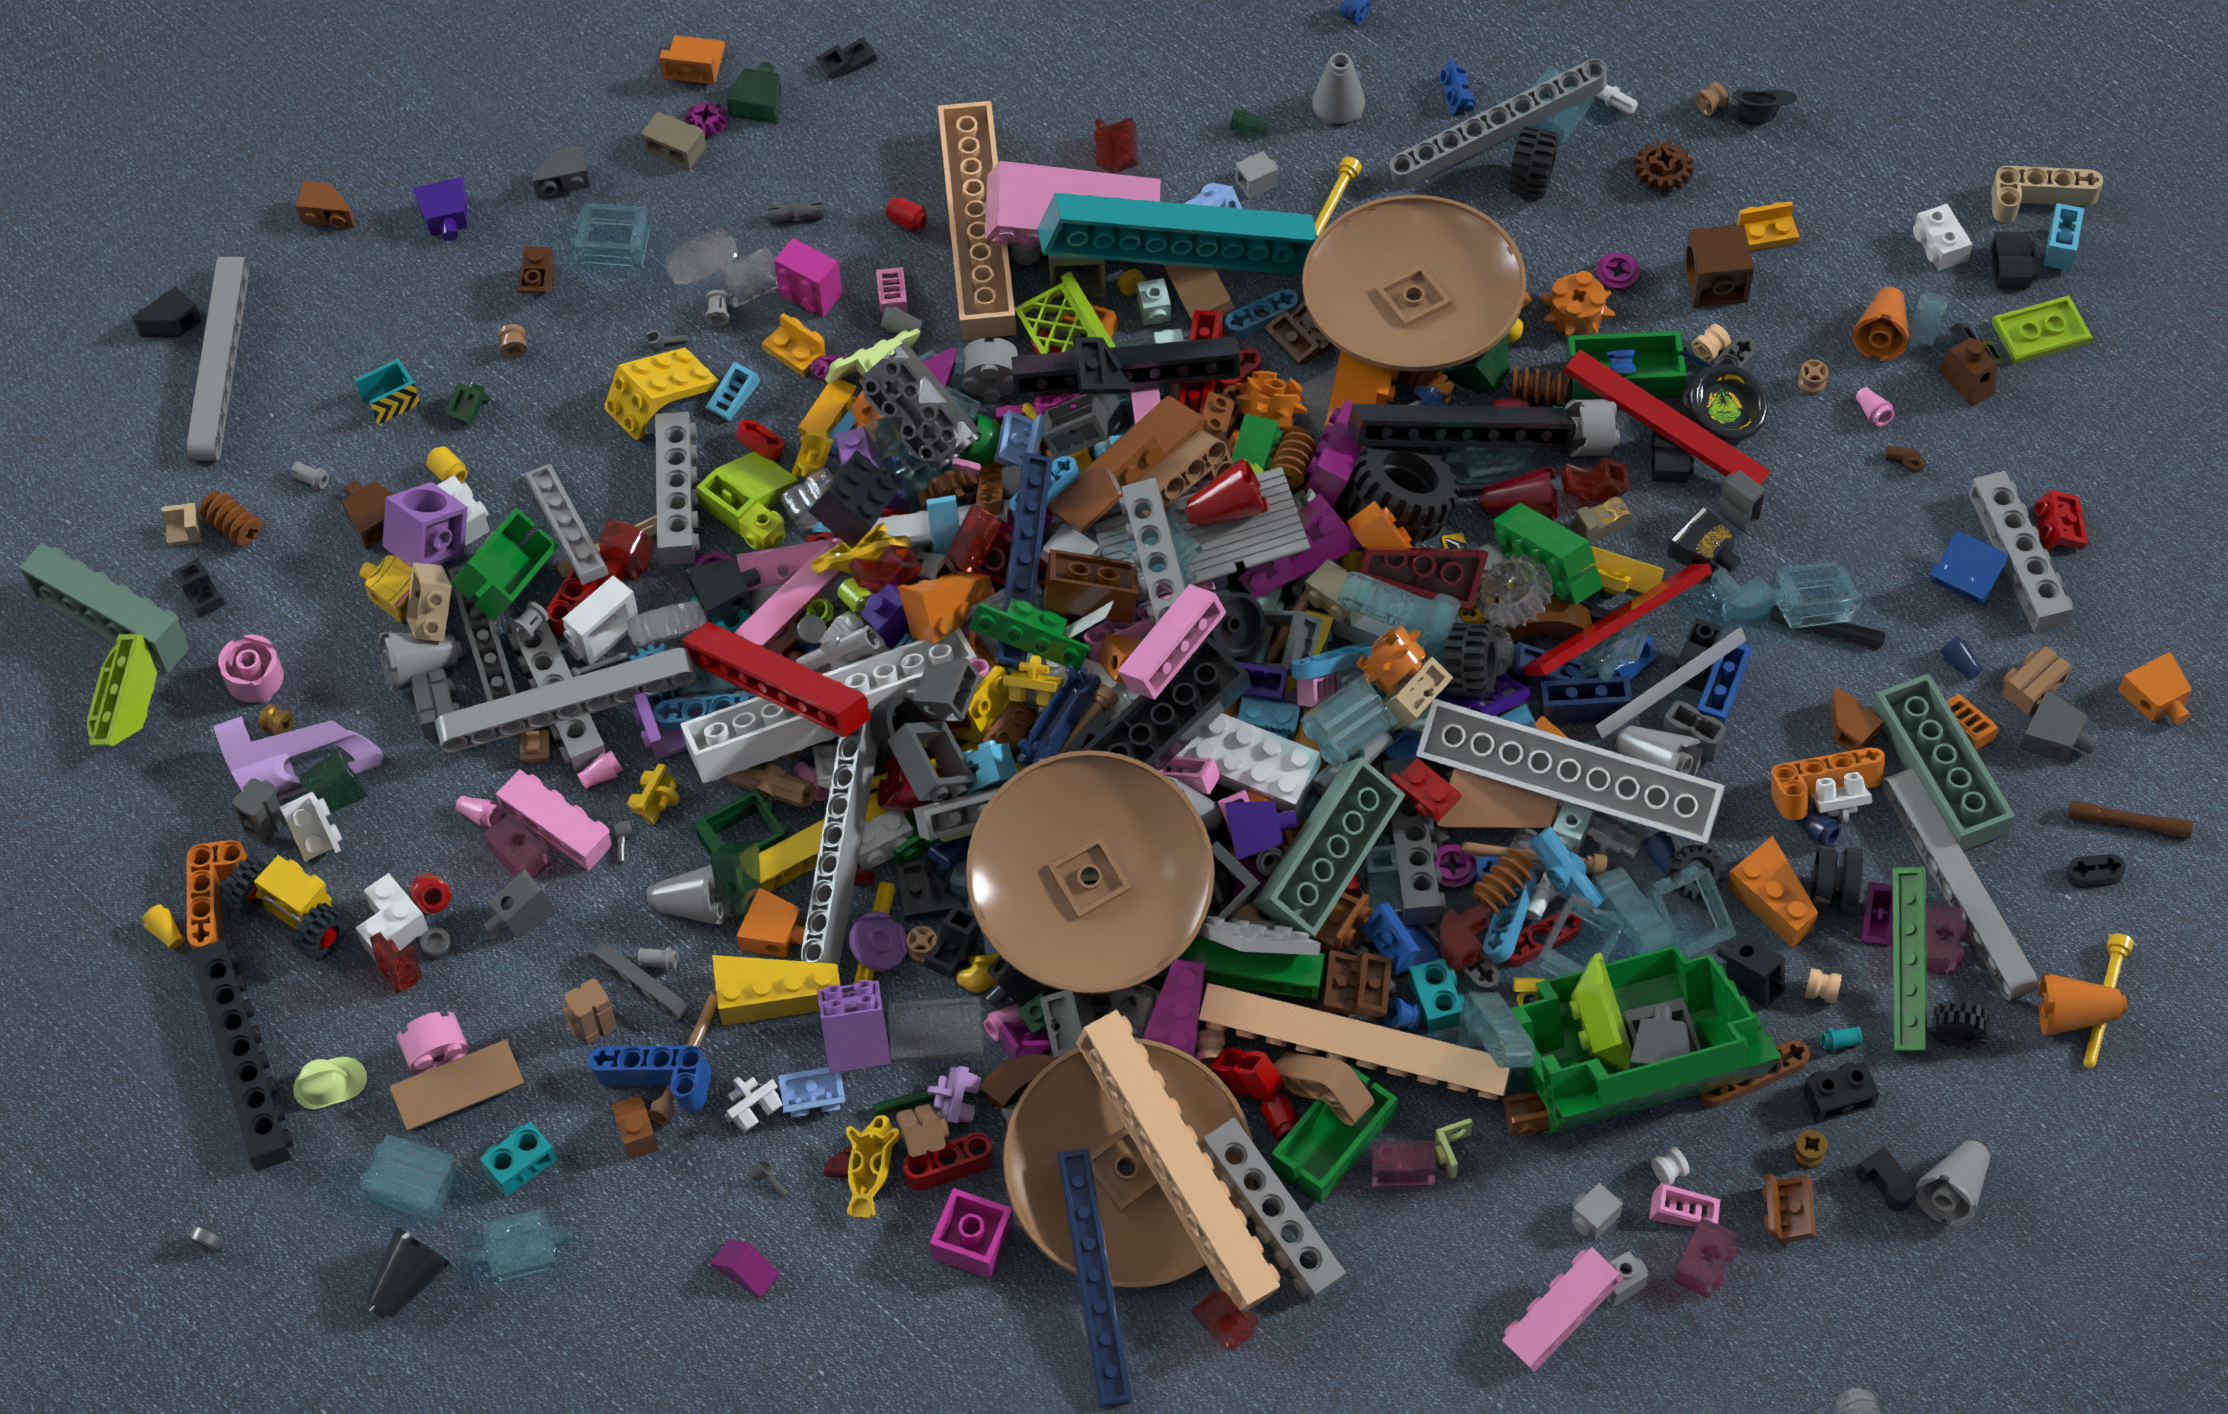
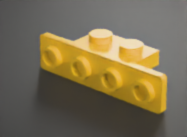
[1581,546,1664,595]

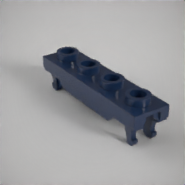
[1017,665,1102,767]

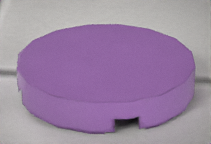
[849,911,908,972]

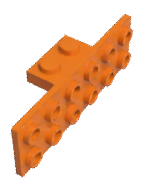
[1322,350,1399,449]

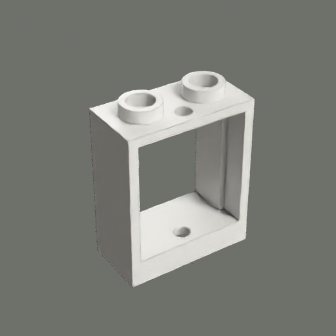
[562,575,640,665]

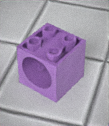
[383,482,468,568]
[817,980,891,1073]

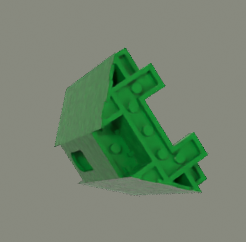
[1504,945,1782,1135]

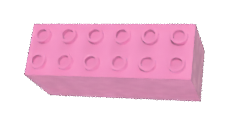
[985,161,1161,248]

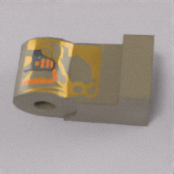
[1574,497,1633,544]

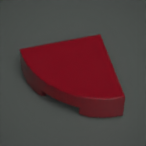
[823,1146,852,1179]

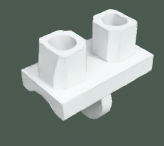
[1810,772,1872,824]
[724,1077,782,1133]

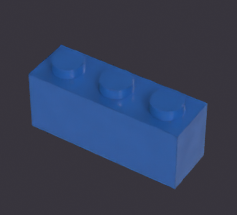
[1697,644,1752,726]

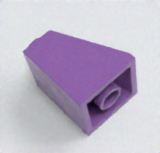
[836,427,907,509]

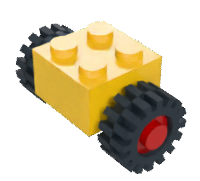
[222,855,348,962]

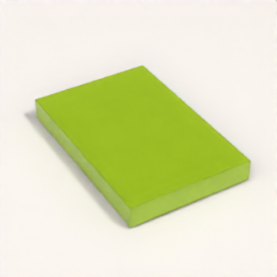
[1991,295,2093,365]

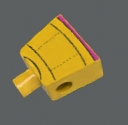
[359,555,420,623]

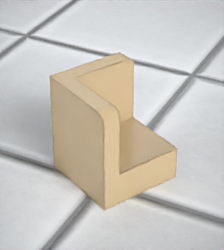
[161,503,202,546]

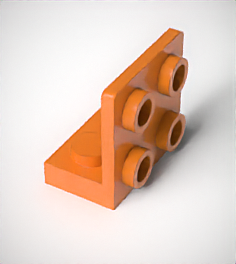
[659,35,725,85]

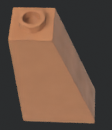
[1436,768,1561,829]

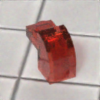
[1560,458,1630,507]
[598,519,655,582]
[848,544,922,593]
[1438,902,1492,973]
[1191,1290,1260,1352]

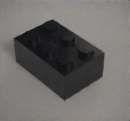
[808,450,900,549]

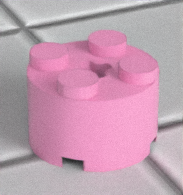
[218,635,284,704]
[397,1012,469,1075]

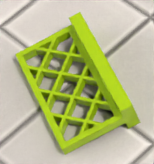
[1014,272,1116,354]

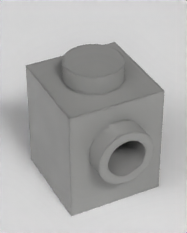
[1235,151,1279,199]
[1571,1183,1623,1241]
[1606,1251,1648,1307]

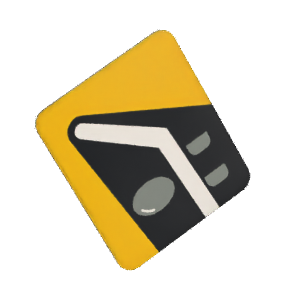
[1441,533,1468,549]

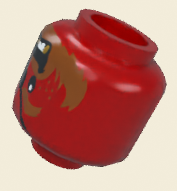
[409,872,451,914]

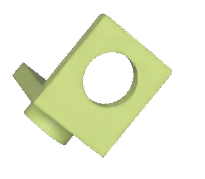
[1434,1118,1473,1179]

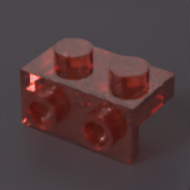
[1093,117,1138,174]

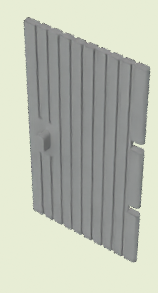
[1093,466,1310,603]

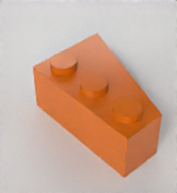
[1347,501,1422,597]
[897,570,997,644]
[1726,835,1818,948]

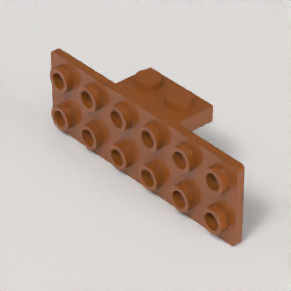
[1047,396,1206,533]

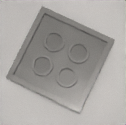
[1197,916,1321,955]

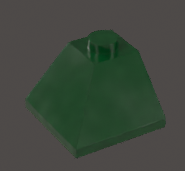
[1441,333,1510,393]

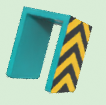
[355,358,421,425]

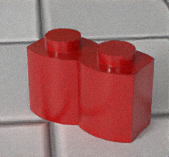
[1211,1048,1284,1100]

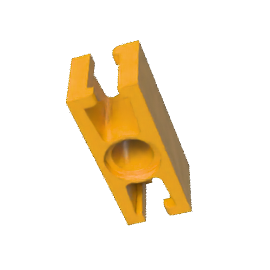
[798,379,858,444]

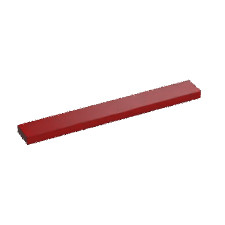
[1563,350,1770,485]
[1523,563,1712,676]

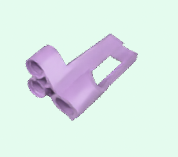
[213,716,383,800]

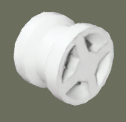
[1651,1146,1690,1185]

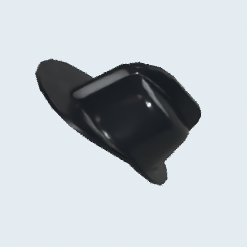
[1732,90,1797,125]

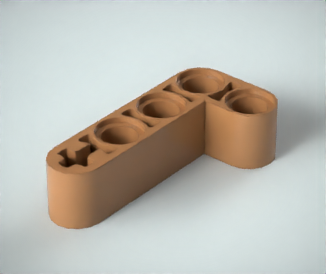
[1137,431,1233,517]
[1273,1052,1374,1126]

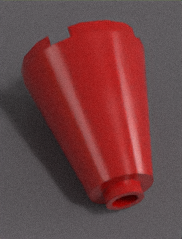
[1184,458,1269,527]

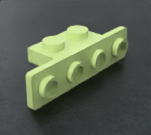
[825,328,921,384]

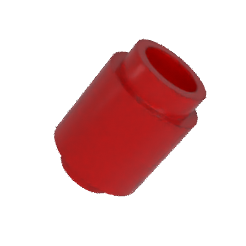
[885,197,927,232]
[1260,1093,1299,1141]

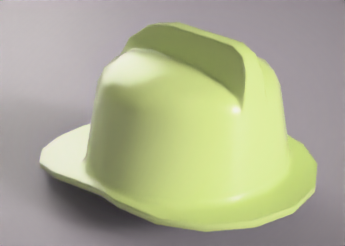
[293,1057,367,1110]

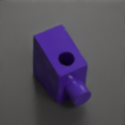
[412,177,468,241]
[861,583,910,650]
[1236,661,1288,702]
[1225,801,1298,860]

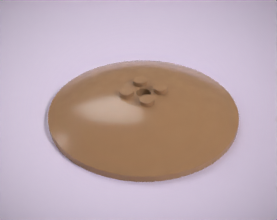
[1302,195,1526,372]
[966,750,1214,994]
[1003,1038,1255,1289]

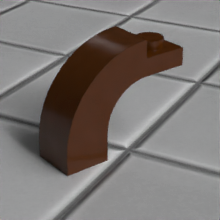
[1485,596,1592,649]
[979,1055,1056,1110]

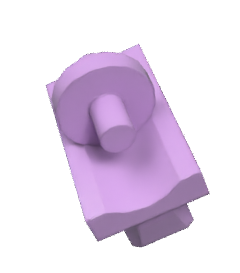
[927,1066,981,1124]

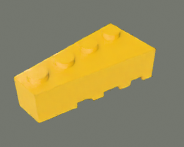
[712,955,841,1026]

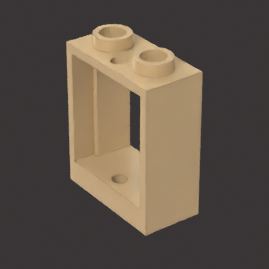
[406,563,452,641]
[1370,657,1453,734]

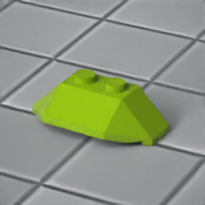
[87,634,157,747]
[1569,953,1632,1072]

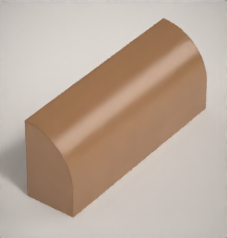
[1163,264,1235,321]
[389,1039,525,1132]

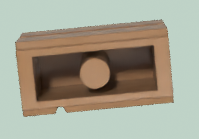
[2002,646,2072,715]
[562,978,616,1045]
[896,1104,950,1157]

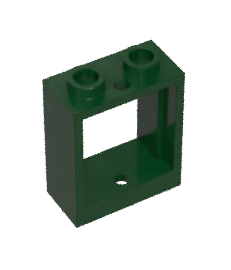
[694,789,789,877]

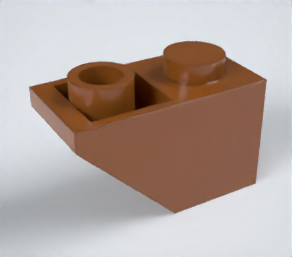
[296,181,355,228]
[1829,687,1883,751]

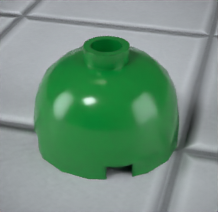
[960,414,1001,467]

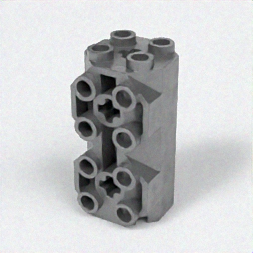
[859,342,980,471]

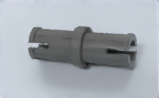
[768,200,824,223]

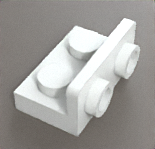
[279,792,342,861]

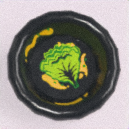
[1688,364,1768,441]

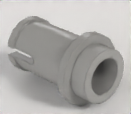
[290,461,329,490]
[637,947,678,971]

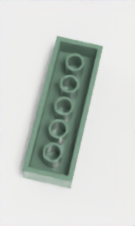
[19,543,189,674]
[1872,674,2015,851]
[1253,757,1405,938]

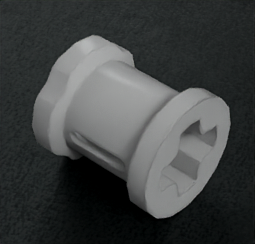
[705,290,730,326]
[510,601,549,640]

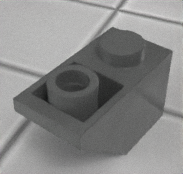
[532,146,590,198]

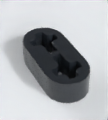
[2066,854,2126,888]

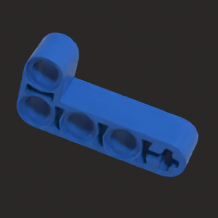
[588,1045,711,1112]

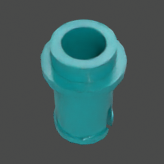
[1821,1026,1863,1052]

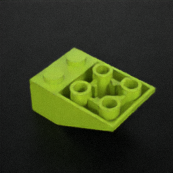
[696,451,799,536]

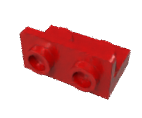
[2034,489,2088,552]
[1390,758,1462,823]

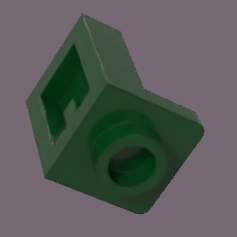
[445,382,491,425]
[1018,992,1060,1034]

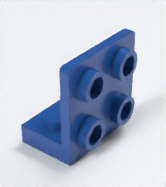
[1930,530,2009,606]
[1363,902,1441,974]

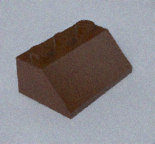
[1044,549,1138,623]

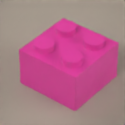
[774,238,842,317]
[930,1188,1014,1279]

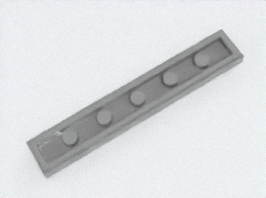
[525,464,609,585]

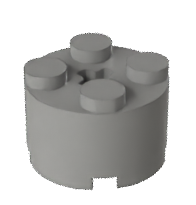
[962,338,1018,403]
[1565,399,1620,457]

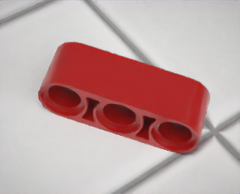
[546,568,600,637]
[903,1133,993,1191]

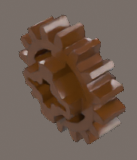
[1634,140,1694,193]
[917,470,978,511]

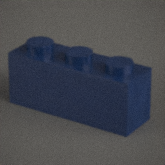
[1538,676,1633,724]

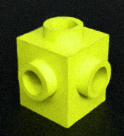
[738,503,786,550]

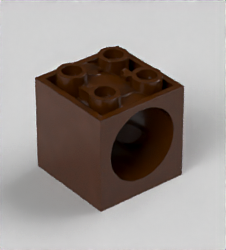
[1684,225,1754,307]

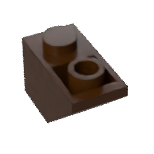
[518,246,556,294]

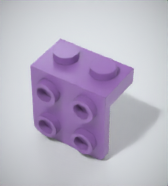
[632,692,702,760]

